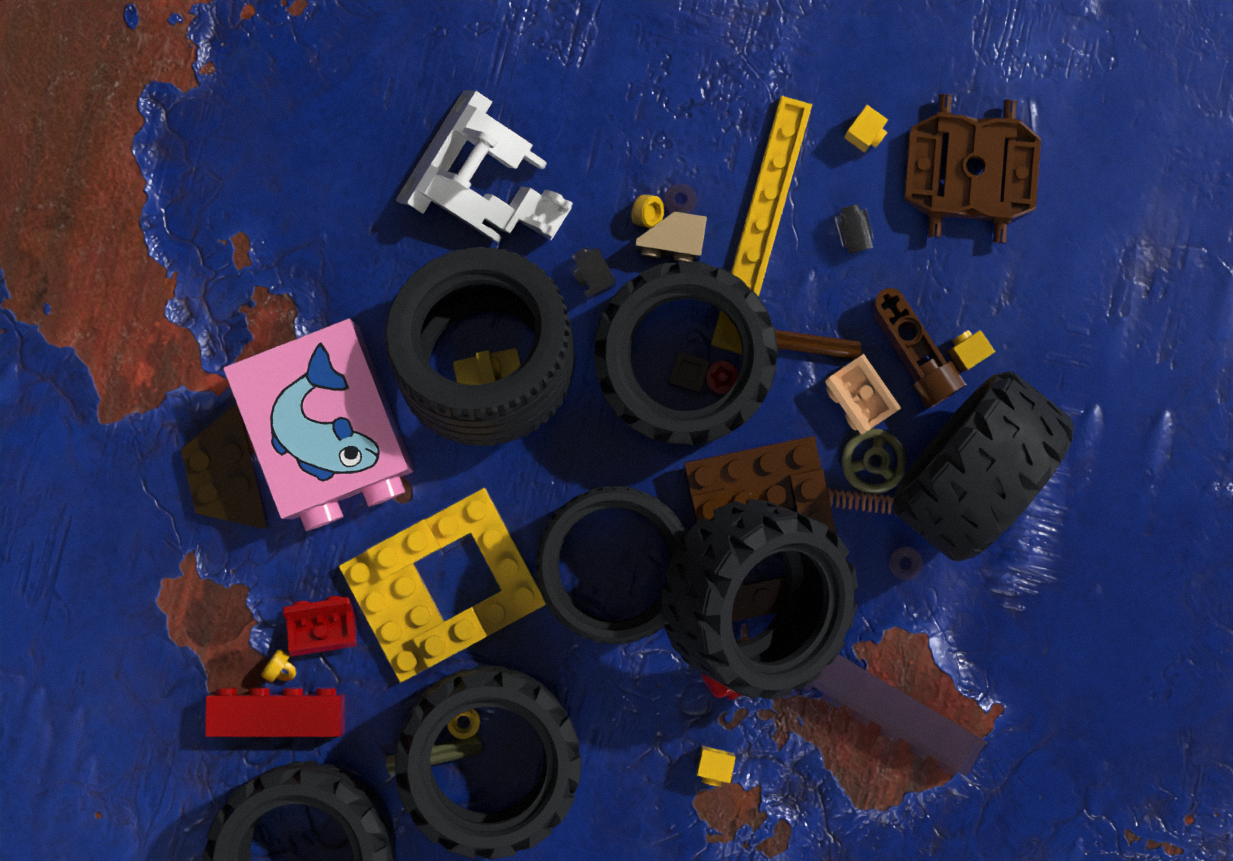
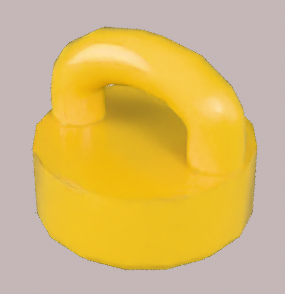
[631,195,664,228]
[261,649,297,683]

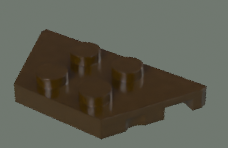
[181,405,269,529]

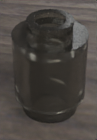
[835,204,874,254]

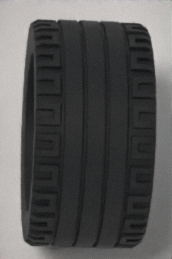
[384,247,576,447]

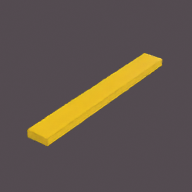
[711,96,812,355]

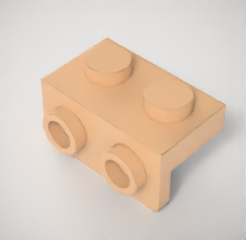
[825,354,901,435]

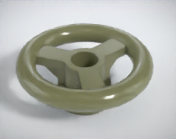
[841,428,907,494]

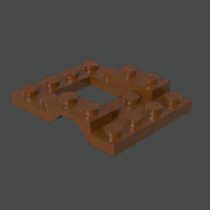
[684,435,836,622]

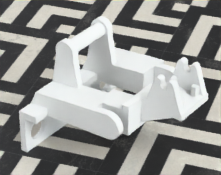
[396,90,573,243]

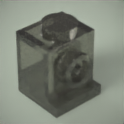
[572,247,616,301]

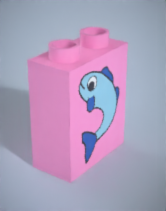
[224,318,415,531]

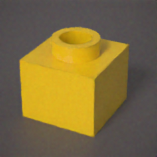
[844,105,888,153]
[948,330,995,373]
[696,746,736,787]

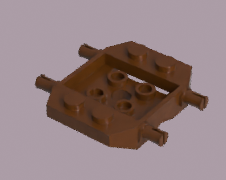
[903,94,1041,244]

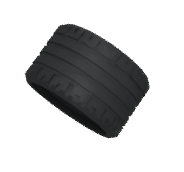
[536,486,687,645]

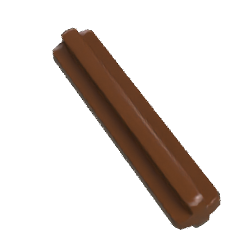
[775,329,861,360]

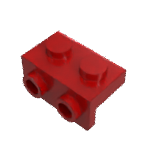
[283,596,357,657]

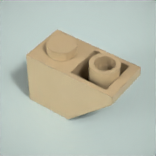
[635,212,707,262]

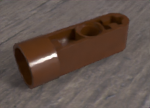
[871,288,966,410]

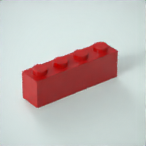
[206,687,345,737]

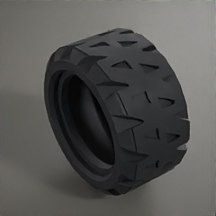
[593,261,778,445]
[893,371,1074,562]
[661,499,858,699]
[395,666,581,859]
[202,761,397,861]

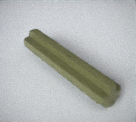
[385,735,483,775]

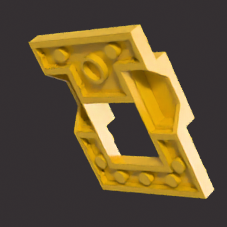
[339,488,546,683]

